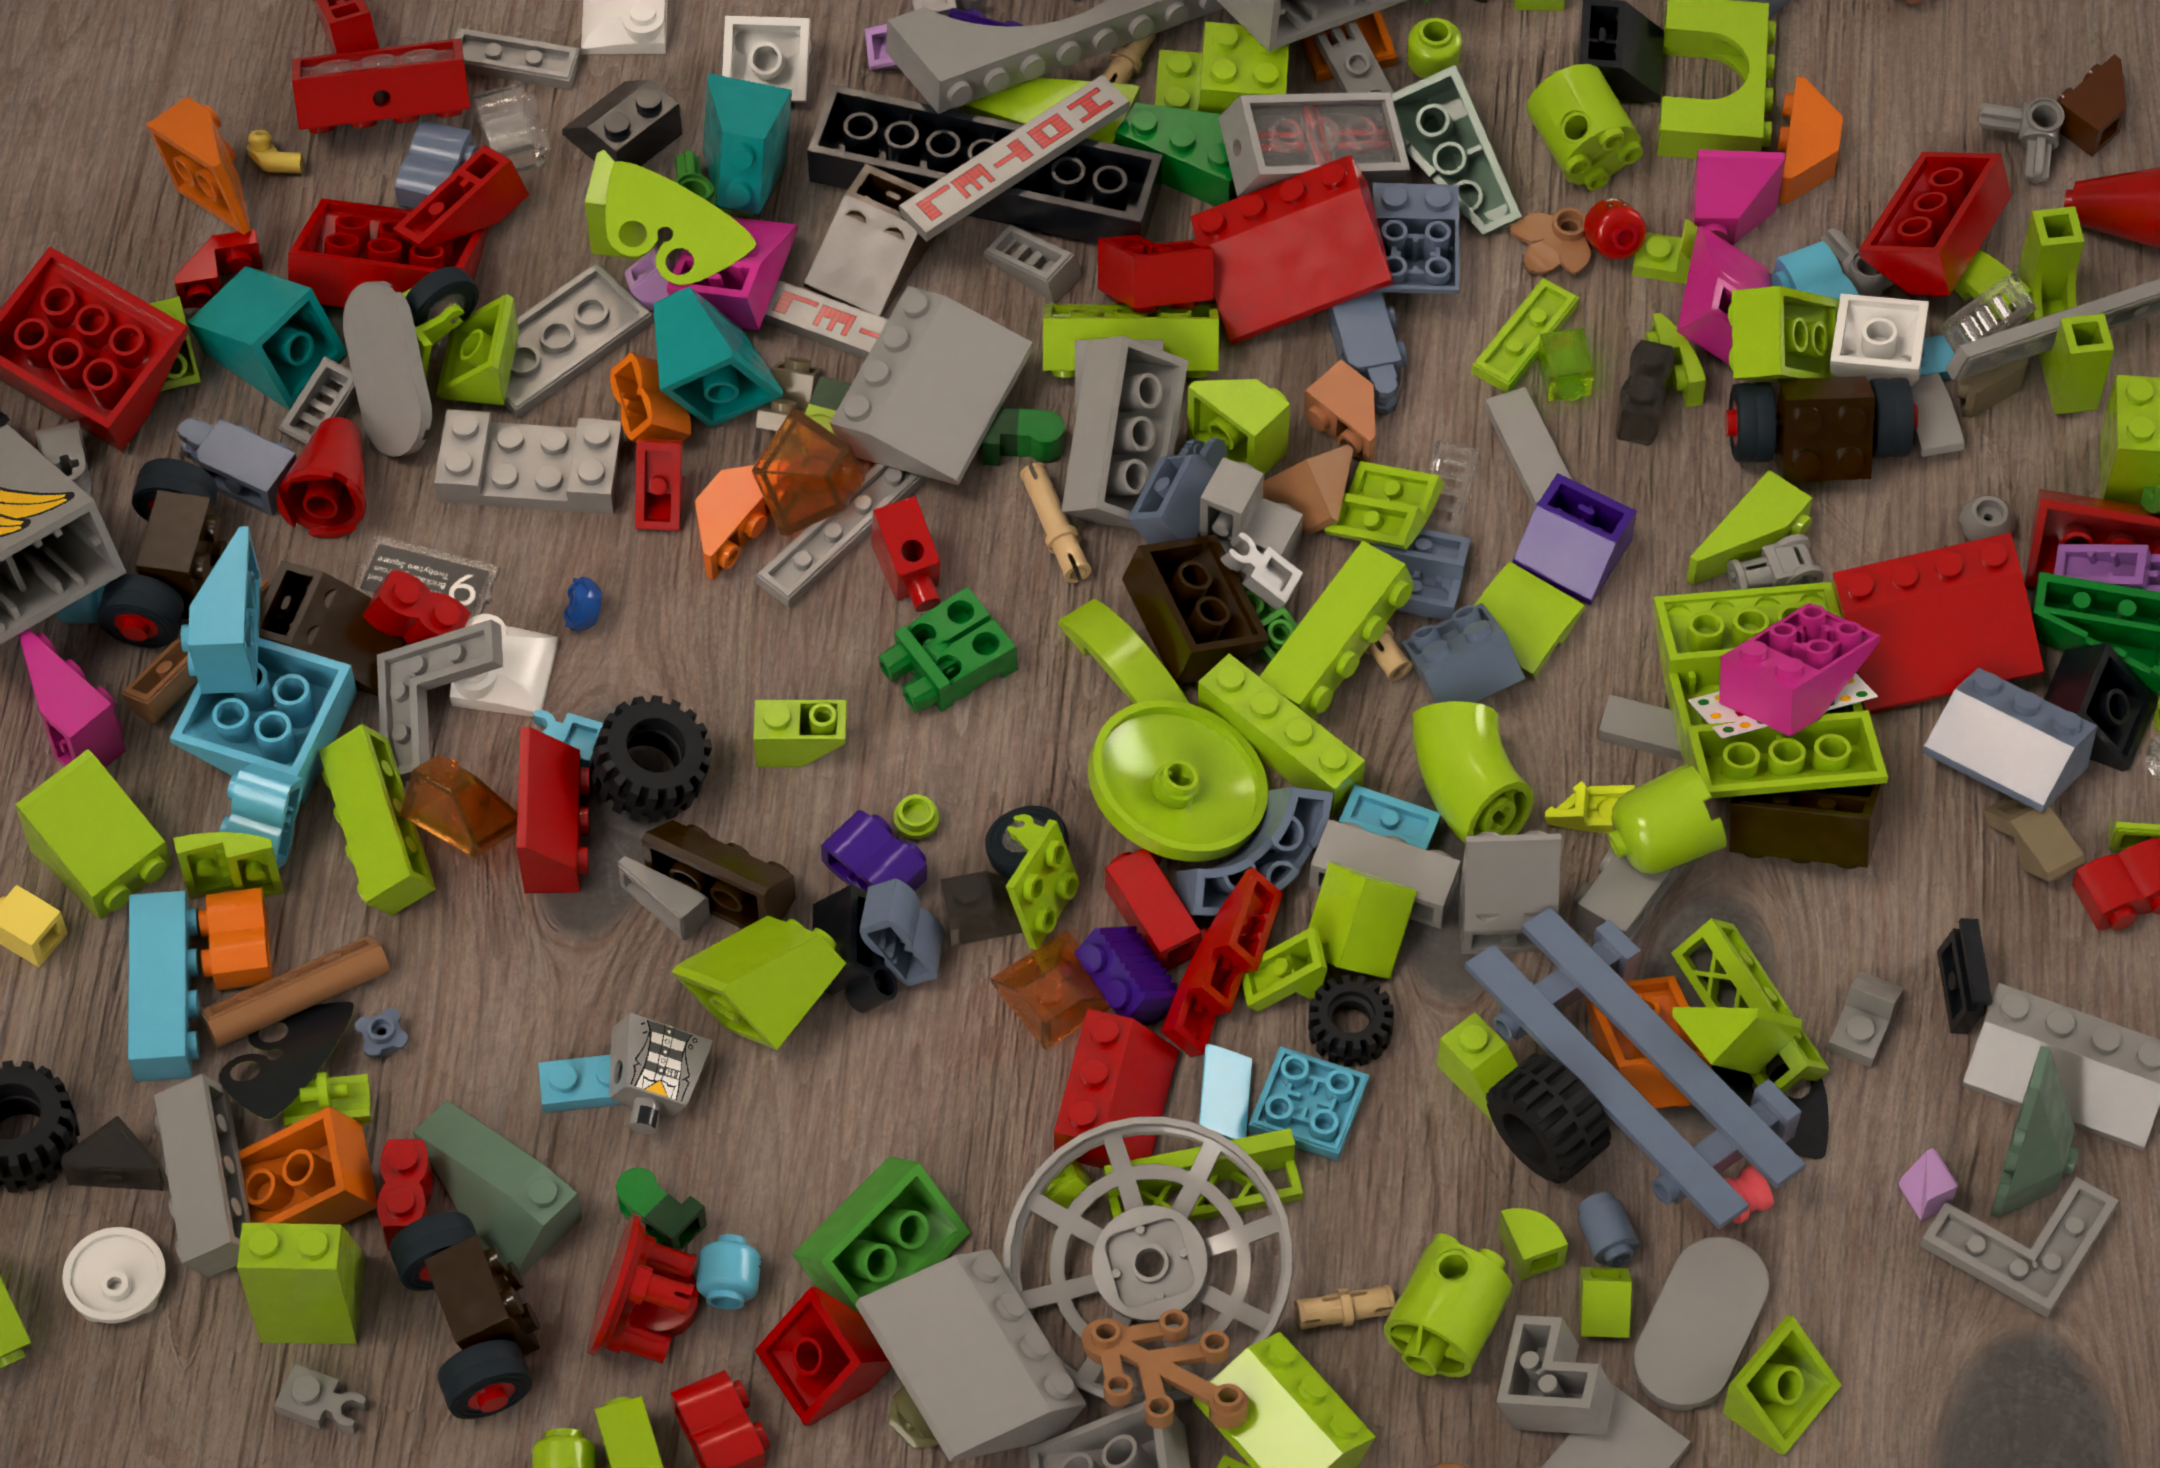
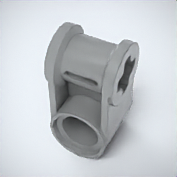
[35,420,93,497]

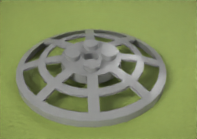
[1003,1116,1294,1406]

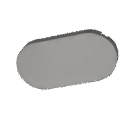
[343,281,432,457]
[1633,1237,1769,1412]

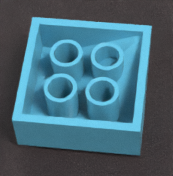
[170,638,358,805]

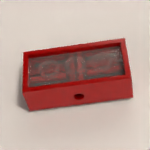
[292,38,470,134]

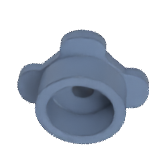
[355,1008,408,1058]

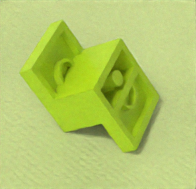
[1155,21,1289,114]

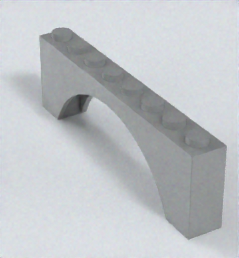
[886,0,1224,114]

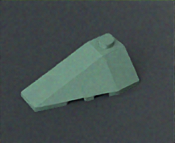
[1391,64,1523,236]
[1990,1046,2079,1218]
[413,1100,582,1277]

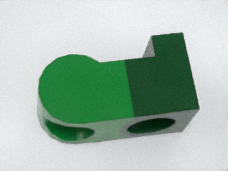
[982,407,1065,466]
[616,1167,707,1251]

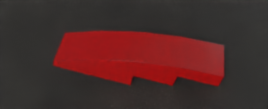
[1161,868,1283,1057]

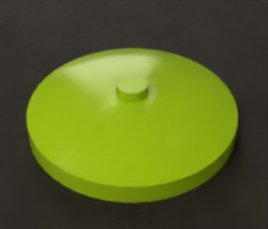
[1088,699,1268,862]

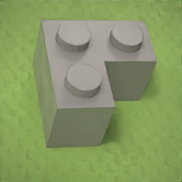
[1199,457,1303,561]
[1496,1315,1616,1435]

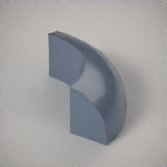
[1176,787,1333,916]

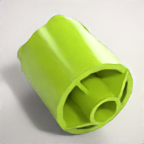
[1526,64,1644,191]
[1384,1233,1513,1377]

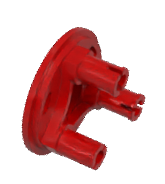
[587,1213,697,1364]

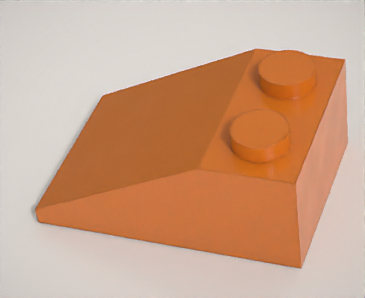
[146,96,251,235]
[1584,975,1712,1109]
[239,1106,377,1225]

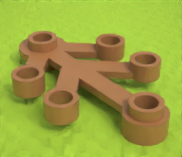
[1081,1309,1248,1429]

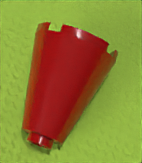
[2064,167,2160,249]
[276,417,366,538]

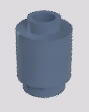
[1578,1191,1640,1267]

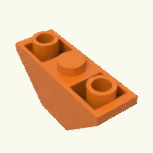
[1777,76,1843,204]
[694,461,794,581]

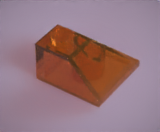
[752,409,865,536]
[400,755,518,858]
[991,930,1111,1049]

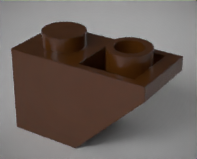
[2057,54,2126,157]

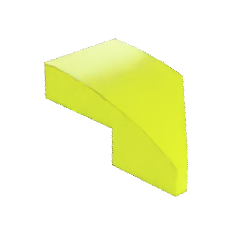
[1545,781,1636,833]

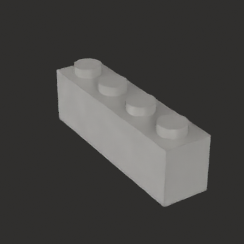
[154,1074,251,1278]

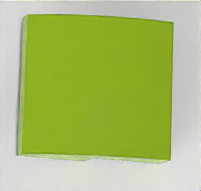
[1324,461,1445,550]
[1474,561,1586,679]
[173,832,284,899]

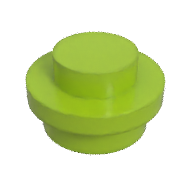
[893,794,940,839]

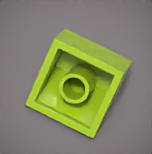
[1187,379,1290,475]

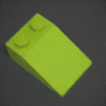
[1728,286,1839,384]

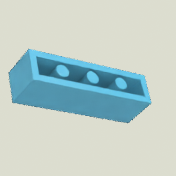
[128,891,200,1082]

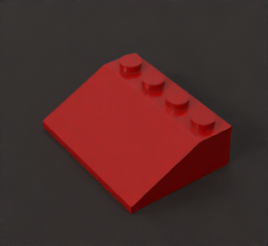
[1190,154,1394,345]
[288,198,489,311]
[0,246,189,452]
[1833,532,2044,714]

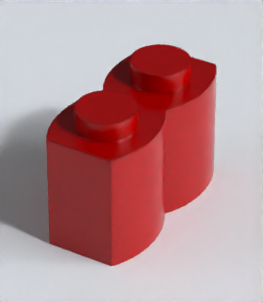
[363,570,471,645]
[2072,838,2160,931]
[377,1139,434,1251]
[671,1370,770,1468]

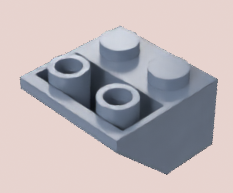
[1401,603,1525,704]

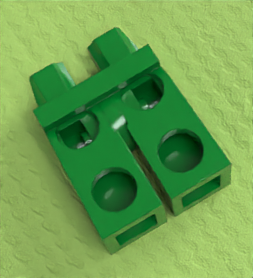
[878,586,1018,713]

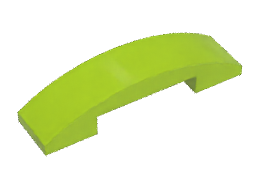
[1058,598,1190,704]

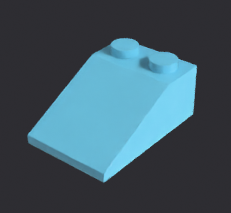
[181,526,261,694]

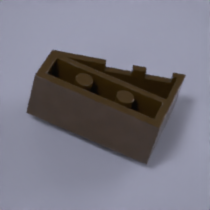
[1729,784,1884,869]

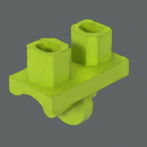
[284,1071,372,1128]

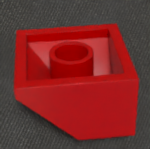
[755,1287,892,1426]

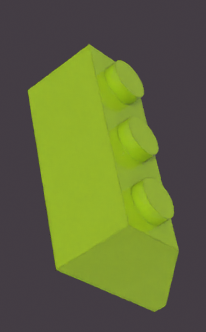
[1192,1332,1376,1468]

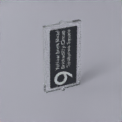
[353,535,500,620]

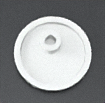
[62,1227,166,1323]

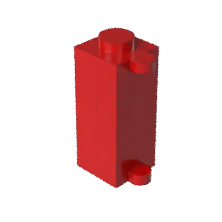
[1105,848,1208,971]

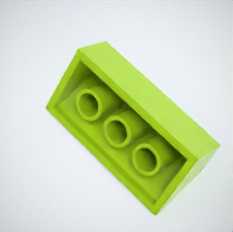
[1043,304,1219,378]

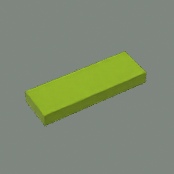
[1471,277,1580,393]

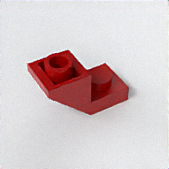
[174,229,263,309]

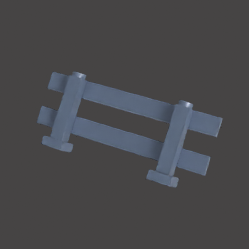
[1464,907,1806,1230]

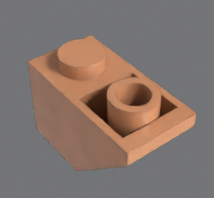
[1304,359,1376,463]

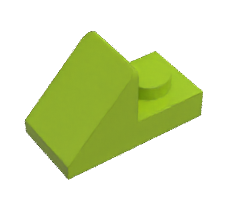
[1632,219,1698,284]
[1241,926,1327,1012]

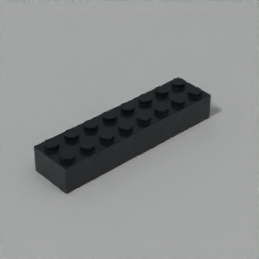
[807,84,1163,244]

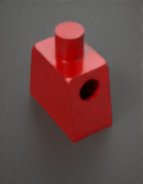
[871,496,941,612]

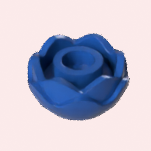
[564,577,602,632]

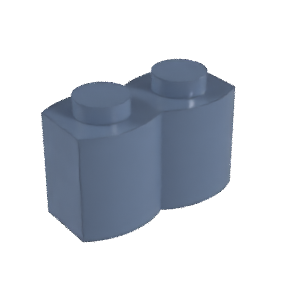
[395,120,479,208]
[860,878,945,986]

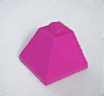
[1690,150,1785,245]

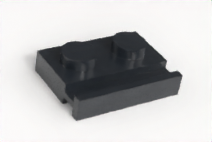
[1937,918,1993,1034]

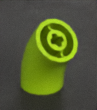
[1411,701,1534,844]

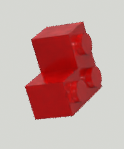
[1098,234,1214,313]

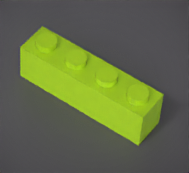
[1259,540,1415,719]
[1198,653,1365,817]
[319,724,436,916]

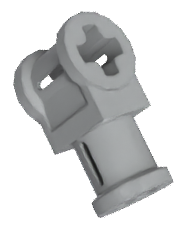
[1727,534,1824,590]

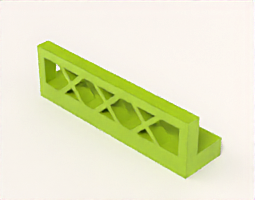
[1671,918,1830,1093]
[1104,1128,1303,1222]

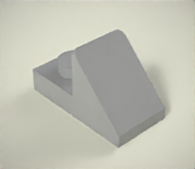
[1827,971,1905,1068]

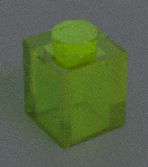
[1537,328,1594,402]

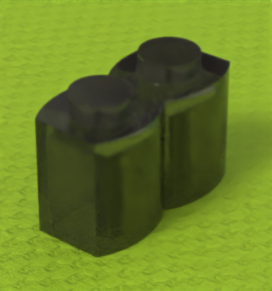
[1616,340,1675,446]

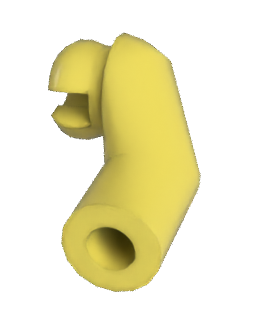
[246,130,303,174]

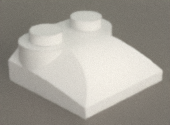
[581,0,668,55]
[722,16,811,103]
[1830,294,1929,386]
[450,614,558,717]

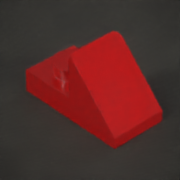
[635,438,685,531]

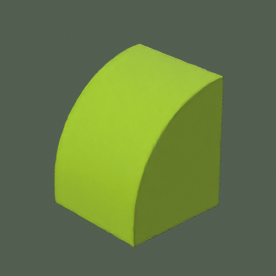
[1498,1208,1568,1281]
[1579,1267,1632,1338]

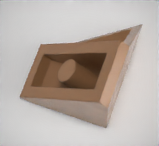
[1263,445,1353,535]

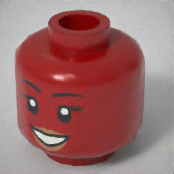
[1583,198,1647,260]

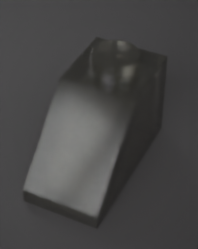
[940,871,1023,946]

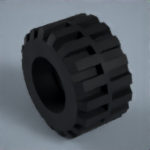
[590,695,712,823]
[1486,1053,1611,1184]
[0,1060,80,1193]

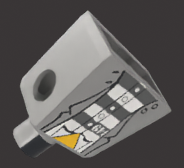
[609,1013,713,1134]

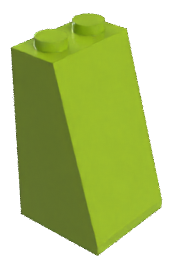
[237,1223,366,1345]

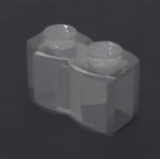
[472,82,551,172]

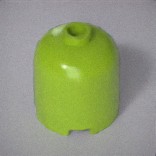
[1607,764,1727,875]

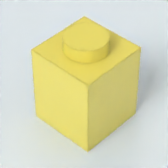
[0,885,68,968]

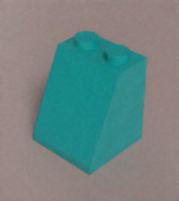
[703,73,792,214]
[187,266,348,409]
[653,287,783,428]

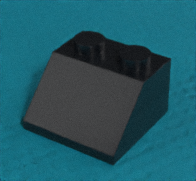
[562,79,682,166]
[2044,643,2158,771]

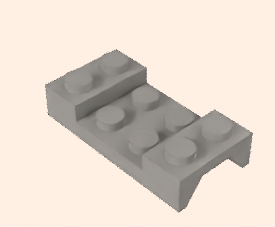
[434,409,624,514]

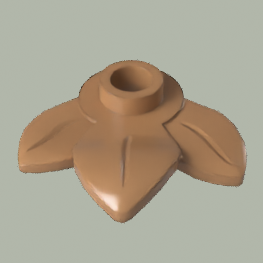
[1510,207,1591,275]

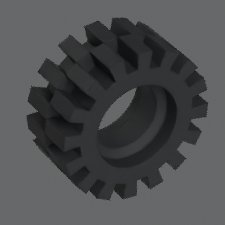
[1308,974,1394,1067]

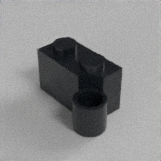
[812,884,898,1013]

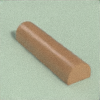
[121,579,271,724]
[200,935,390,1049]

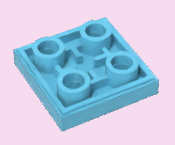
[1248,1046,1369,1162]

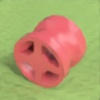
[1724,1165,1774,1224]

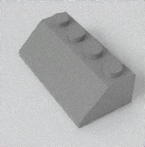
[1061,336,1188,529]
[1962,983,2160,1151]

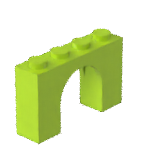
[1657,0,1776,159]
[2017,206,2114,415]

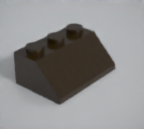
[1122,534,1270,685]
[641,820,796,929]

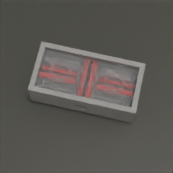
[1218,92,1410,197]

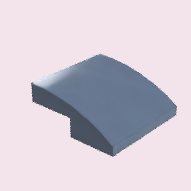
[1376,529,1471,620]

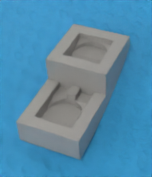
[1911,373,1965,457]

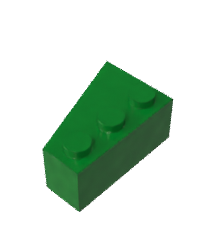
[1115,102,1238,206]
[2031,572,2160,697]

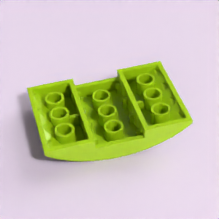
[1653,582,1888,798]

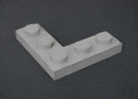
[377,619,503,783]
[1920,1177,2119,1318]

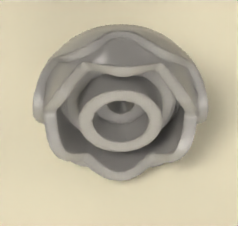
[1959,495,2016,541]

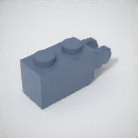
[1328,292,1407,415]
[177,417,297,517]
[1127,438,1228,544]

